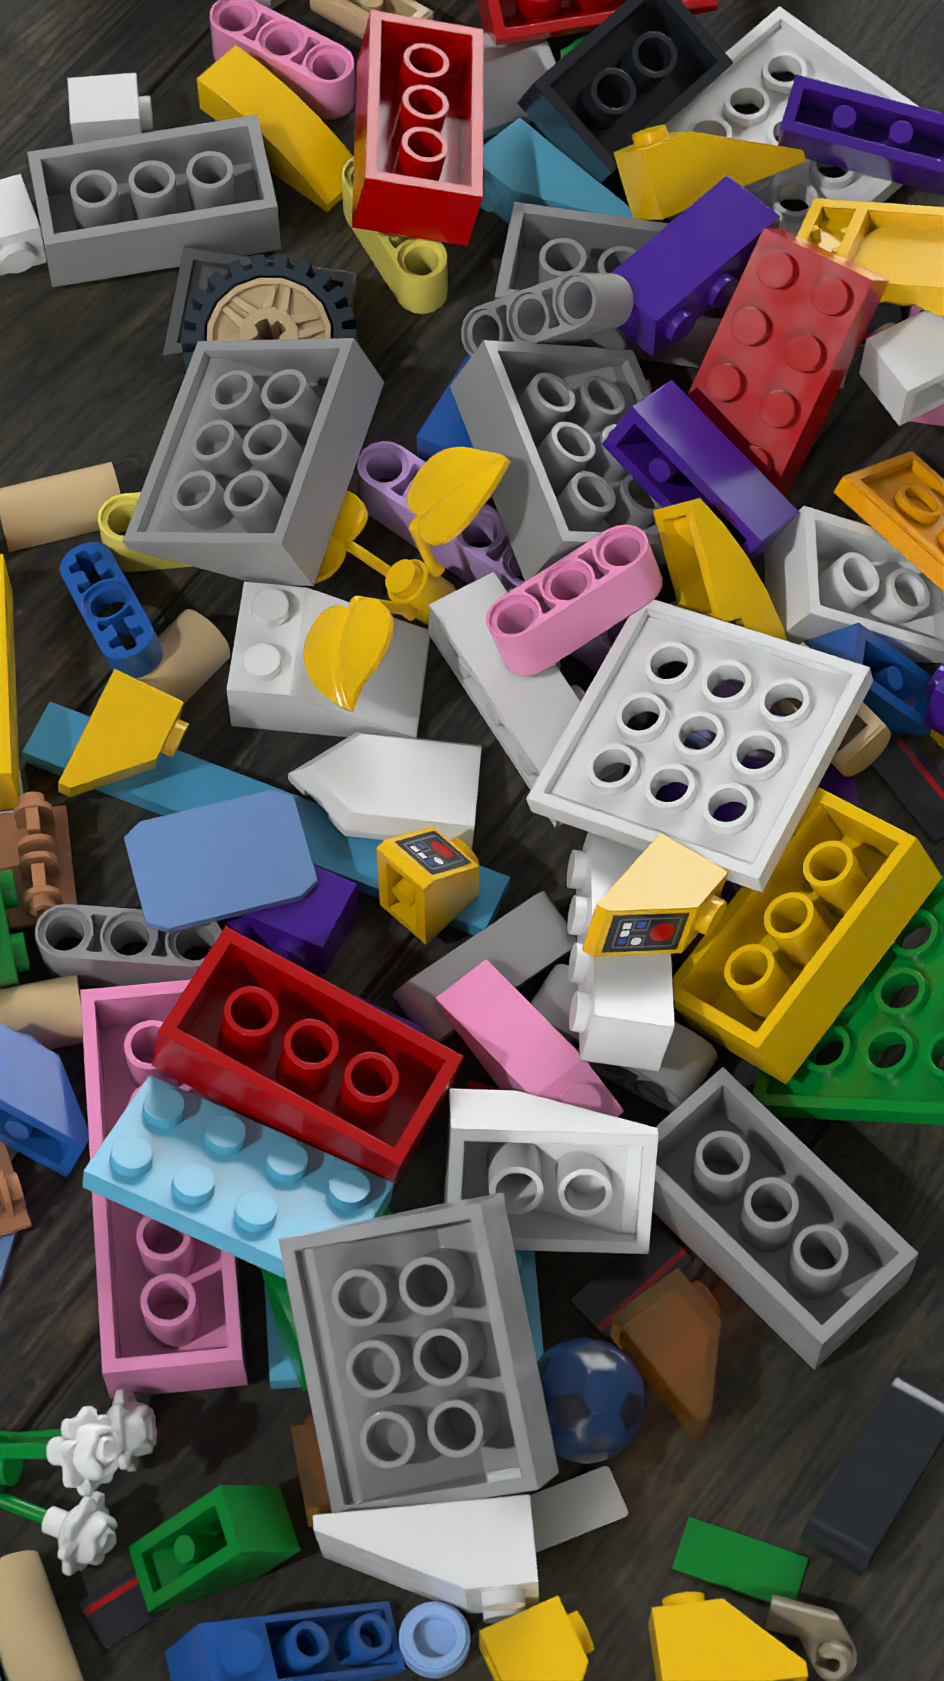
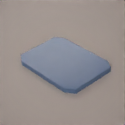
[124,789,318,933]

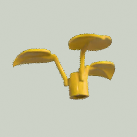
[303,447,511,712]

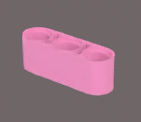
[210,0,356,120]
[486,525,663,676]

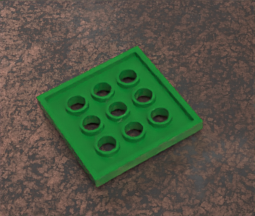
[753,875,944,1125]

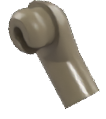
[765,1594,857,1681]

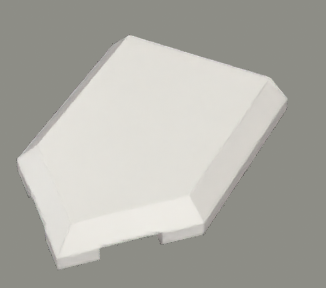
[288,732,482,849]

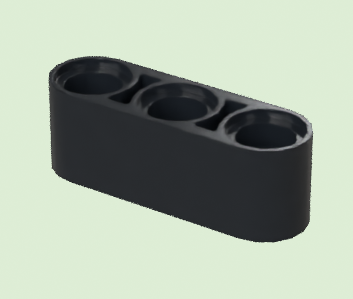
[799,1372,944,1577]

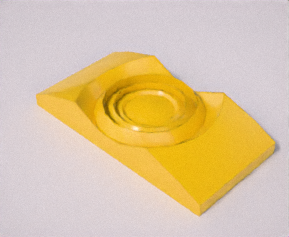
[797,198,944,318]

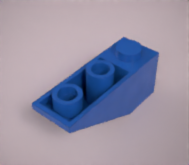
[165,1601,406,1681]

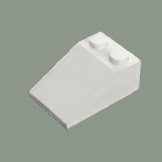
[764,506,944,663]
[227,582,430,738]
[443,1089,658,1254]
[313,1495,539,1623]

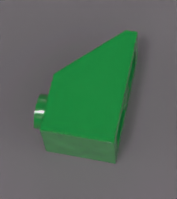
[128,1485,301,1613]

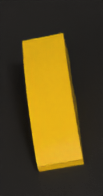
[197,45,353,212]
[653,498,787,641]

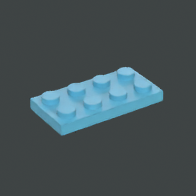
[83,1075,394,1279]

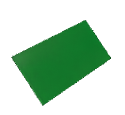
[672,1517,809,1603]

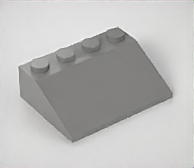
[122,338,384,586]
[450,340,666,582]
[278,1193,559,1513]

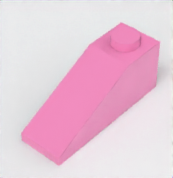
[433,959,624,1117]

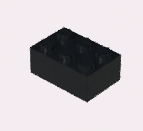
[517,0,734,183]

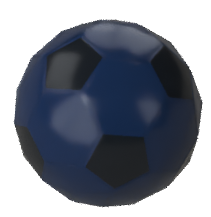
[537,1338,647,1464]

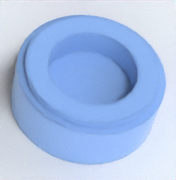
[399,1601,470,1678]

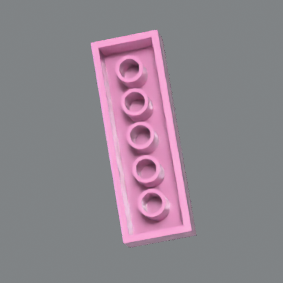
[80,980,248,1399]

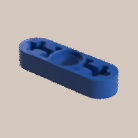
[60,542,163,678]

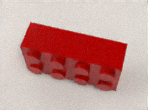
[352,10,484,246]
[687,228,890,499]
[152,926,464,1188]

